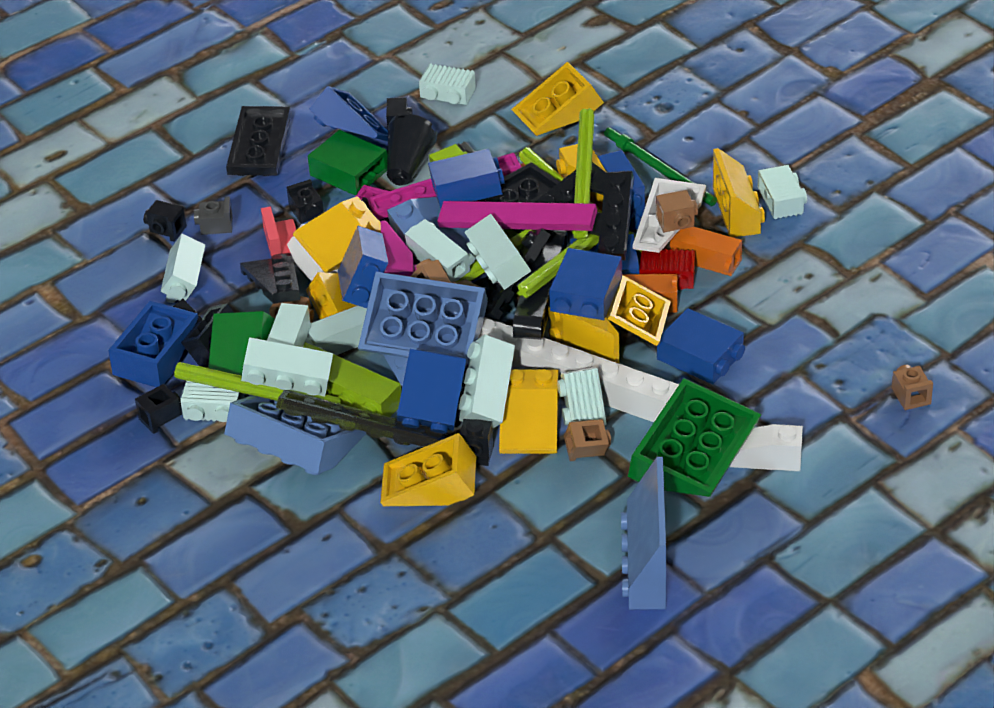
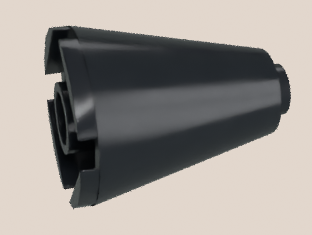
[387,114,438,186]

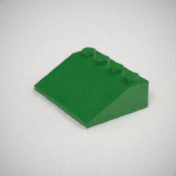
[628,378,761,497]

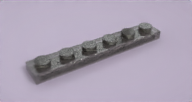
[276,390,449,448]

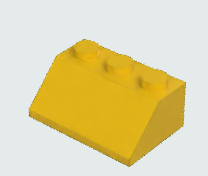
[713,148,765,238]

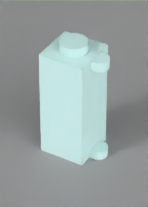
[405,219,475,282]
[160,234,205,303]
[267,303,311,347]
[305,306,367,355]

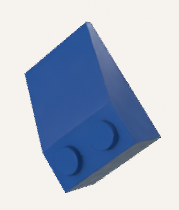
[309,86,388,141]
[108,301,198,387]

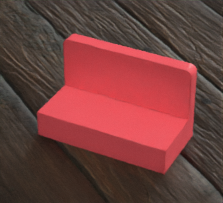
[261,206,296,257]

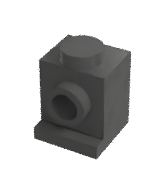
[194,196,233,235]

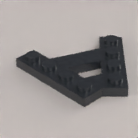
[513,162,634,260]

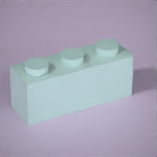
[465,214,531,290]
[458,335,515,429]
[241,337,333,397]

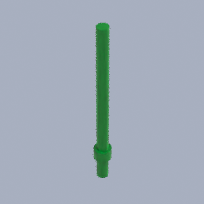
[604,127,717,207]

